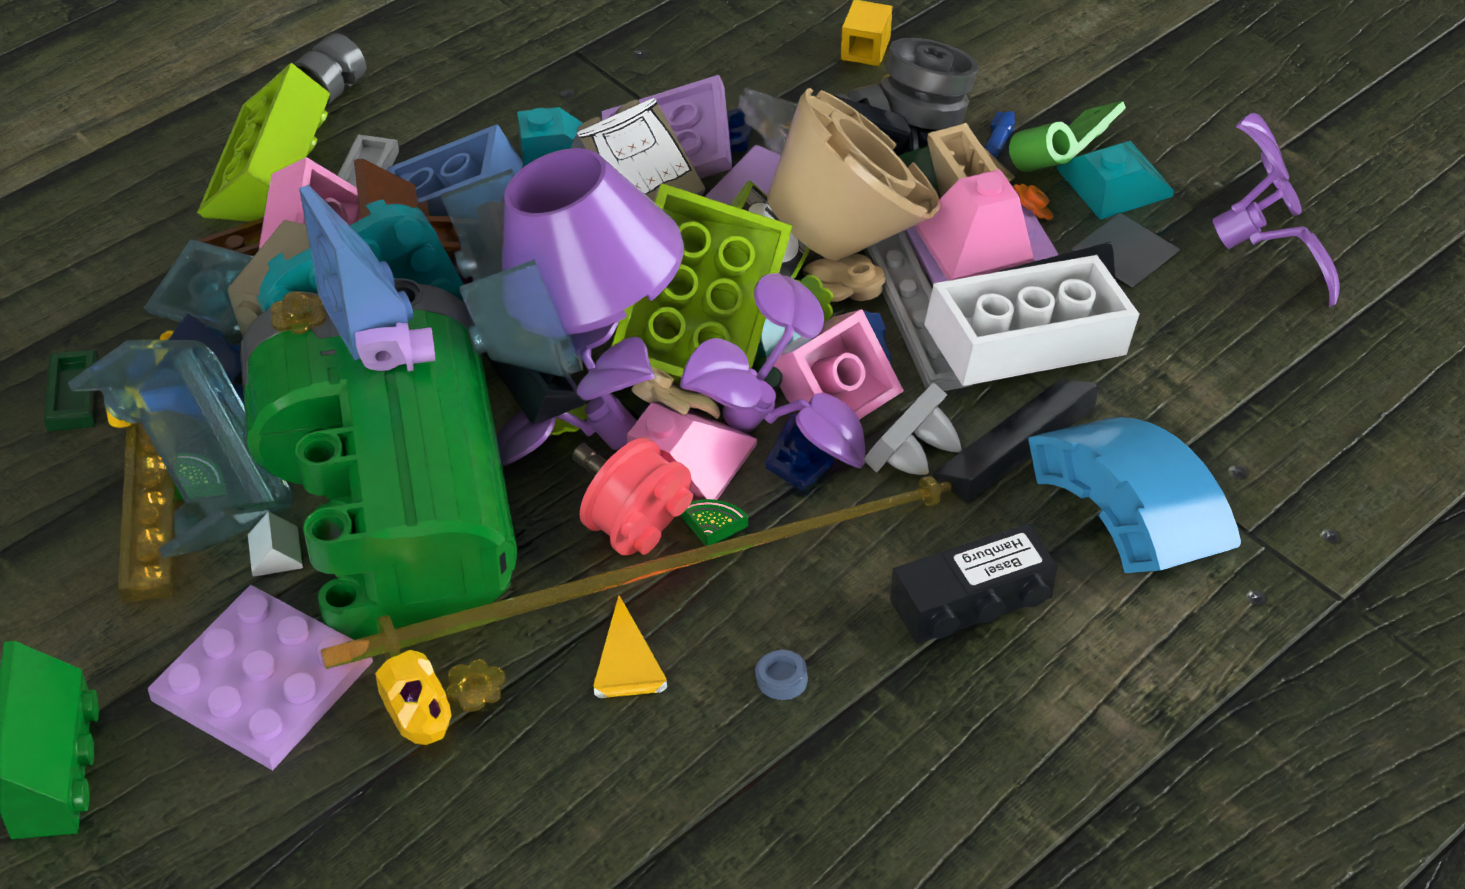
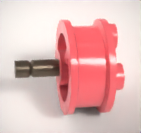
[572,437,693,556]

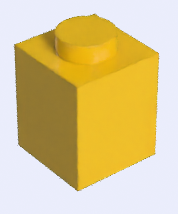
[841,0,893,66]

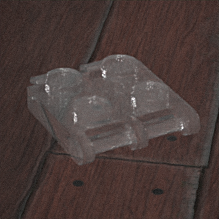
[738,88,797,155]

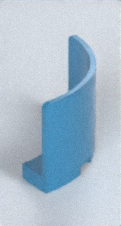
[1028,417,1241,573]

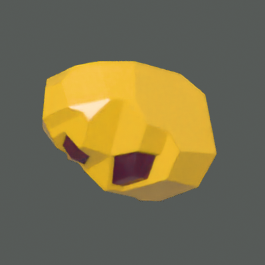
[375,650,451,745]

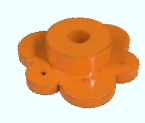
[1013,184,1054,220]

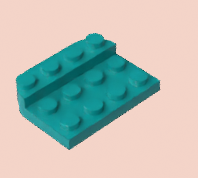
[256,199,468,313]

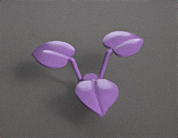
[1212,113,1340,307]
[680,273,866,469]
[496,321,655,467]

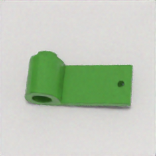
[1009,101,1126,172]

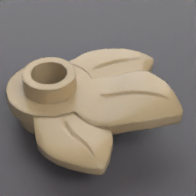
[803,254,886,302]
[631,367,720,419]

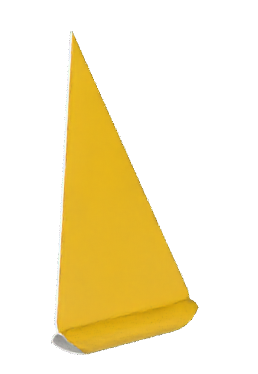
[594,595,667,698]

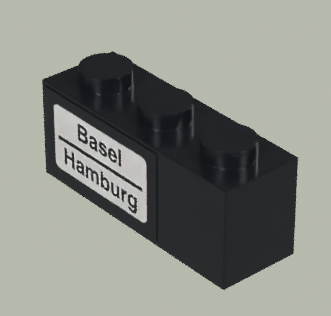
[890,523,1057,644]

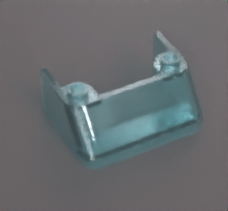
[441,169,581,377]
[68,340,293,558]

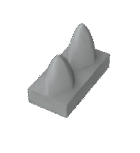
[864,382,962,475]

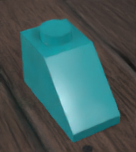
[517,107,583,167]

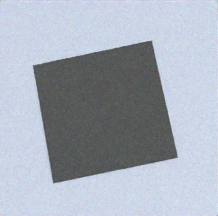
[1070,213,1181,288]

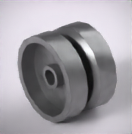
[879,38,979,130]

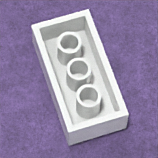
[924,255,1139,386]

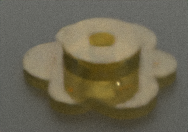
[271,291,326,334]
[446,659,506,712]

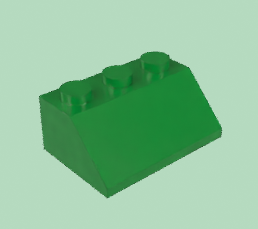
[0,641,99,839]

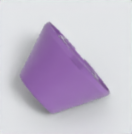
[501,148,684,335]

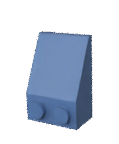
[388,124,523,217]
[299,185,414,360]

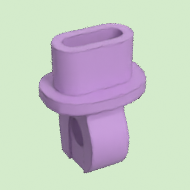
[355,323,436,372]

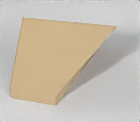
[927,123,1015,198]

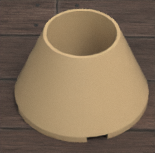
[767,88,941,261]

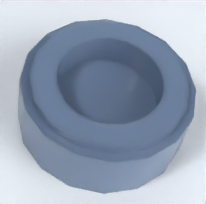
[755,649,808,700]

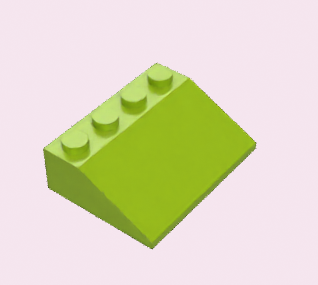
[609,183,793,384]

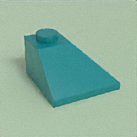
[1057,140,1174,220]

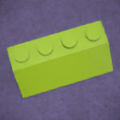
[197,63,331,222]

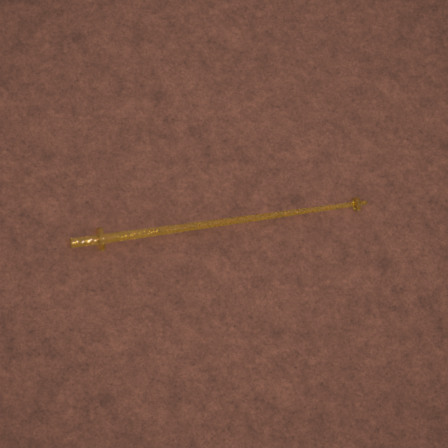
[320,476,952,670]

